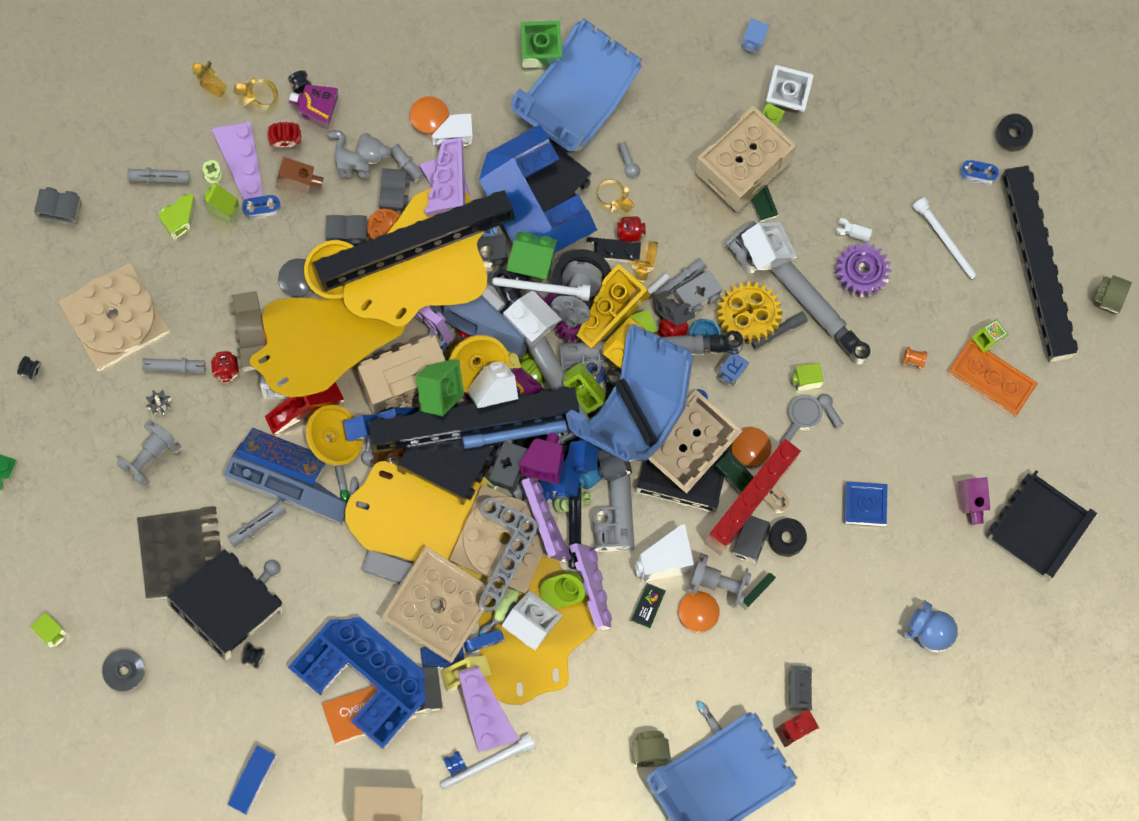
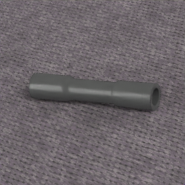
[751,311,808,350]

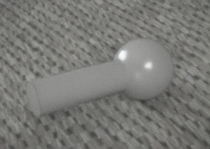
[618,141,640,179]
[817,394,844,428]
[361,438,375,466]
[257,560,281,584]

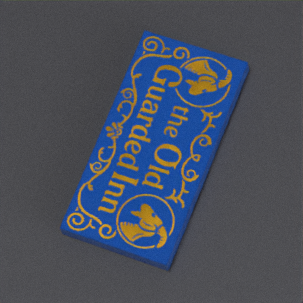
[237,428,326,485]

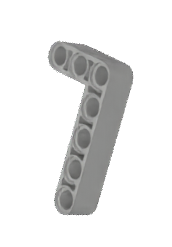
[479,498,538,612]

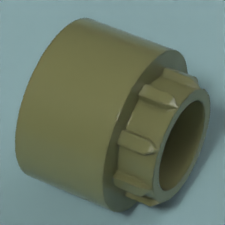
[1094,275,1132,314]
[633,731,671,767]

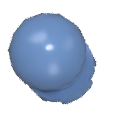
[904,600,958,652]

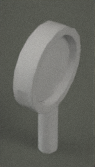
[780,395,823,443]

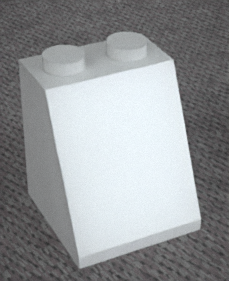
[635,524,694,582]

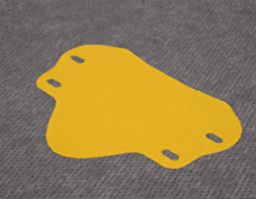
[343,188,487,327]
[249,298,407,397]
[345,461,510,585]
[478,556,597,705]

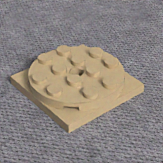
[58,263,170,372]
[449,484,558,594]
[380,546,492,663]

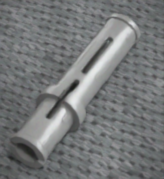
[127,167,190,184]
[652,258,707,298]
[142,358,206,374]
[227,502,287,548]

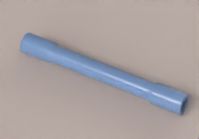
[462,420,567,449]

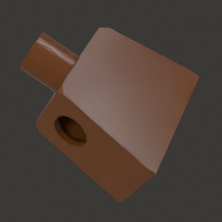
[275,157,324,193]

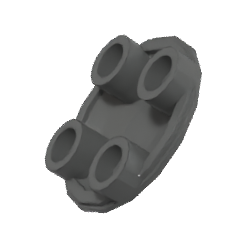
[278,258,312,298]

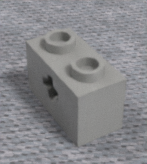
[674,270,723,314]

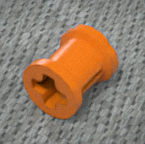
[902,347,927,369]

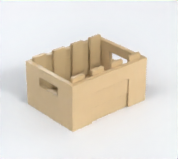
[695,106,797,212]
[358,336,446,415]
[649,389,742,493]
[354,786,423,821]

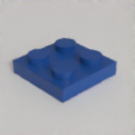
[844,482,888,526]

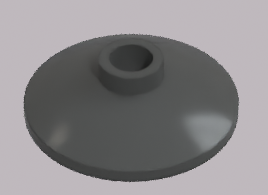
[102,649,145,692]

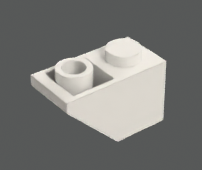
[432,114,473,147]

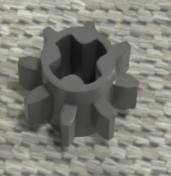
[146,390,171,416]

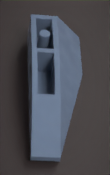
[430,295,525,355]
[223,442,347,524]

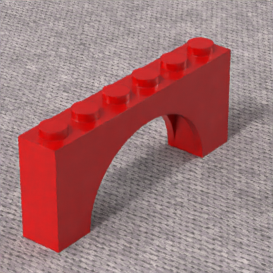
[704,439,801,556]

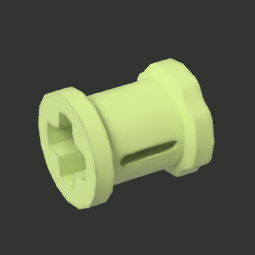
[202,160,222,184]

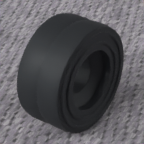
[996,114,1033,151]
[768,518,807,557]

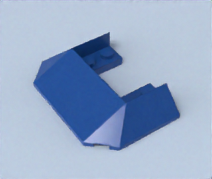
[479,125,598,253]
[288,617,426,749]

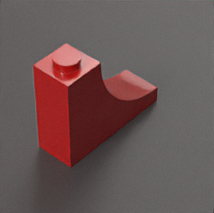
[265,382,344,435]

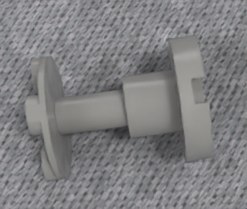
[551,261,603,327]
[117,420,182,486]
[688,553,752,608]

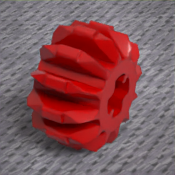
[267,121,302,148]

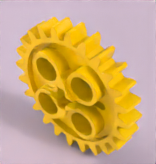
[717,281,783,344]

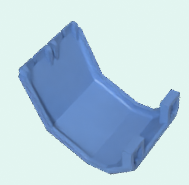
[511,18,642,151]
[566,324,693,462]
[647,712,797,821]

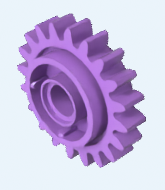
[835,242,891,297]

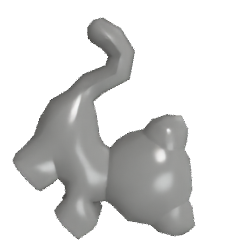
[327,130,391,178]

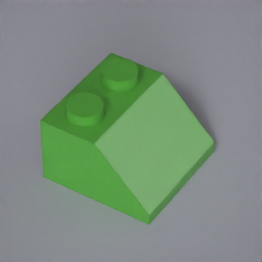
[520,20,562,68]
[507,231,557,280]
[416,359,464,416]

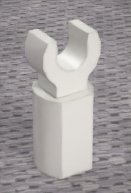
[835,218,872,242]

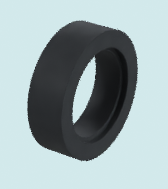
[552,249,611,310]

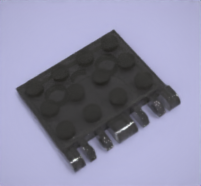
[137,506,222,600]

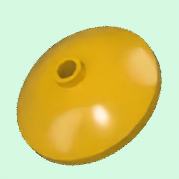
[304,240,354,300]
[449,335,510,393]
[306,405,363,466]

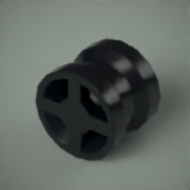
[288,70,312,94]
[17,356,42,381]
[242,644,265,669]

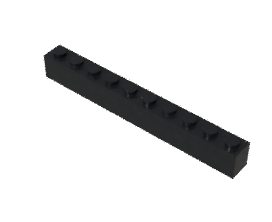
[1001,165,1078,362]
[313,190,515,292]
[368,387,580,453]

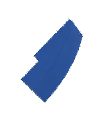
[227,745,277,815]

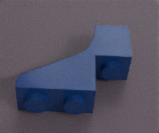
[344,407,419,442]
[539,440,599,502]

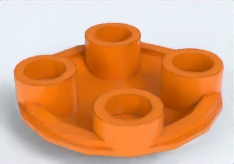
[410,96,449,135]
[367,209,401,240]
[731,427,772,467]
[678,591,720,633]

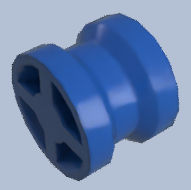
[443,751,467,777]

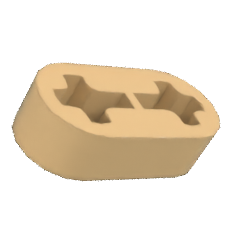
[763,485,789,513]

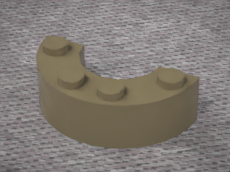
[230,291,268,372]

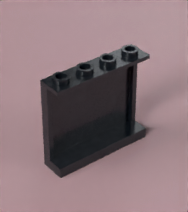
[484,140,591,212]
[398,405,504,505]
[636,429,734,513]
[987,470,1097,582]
[167,549,282,662]

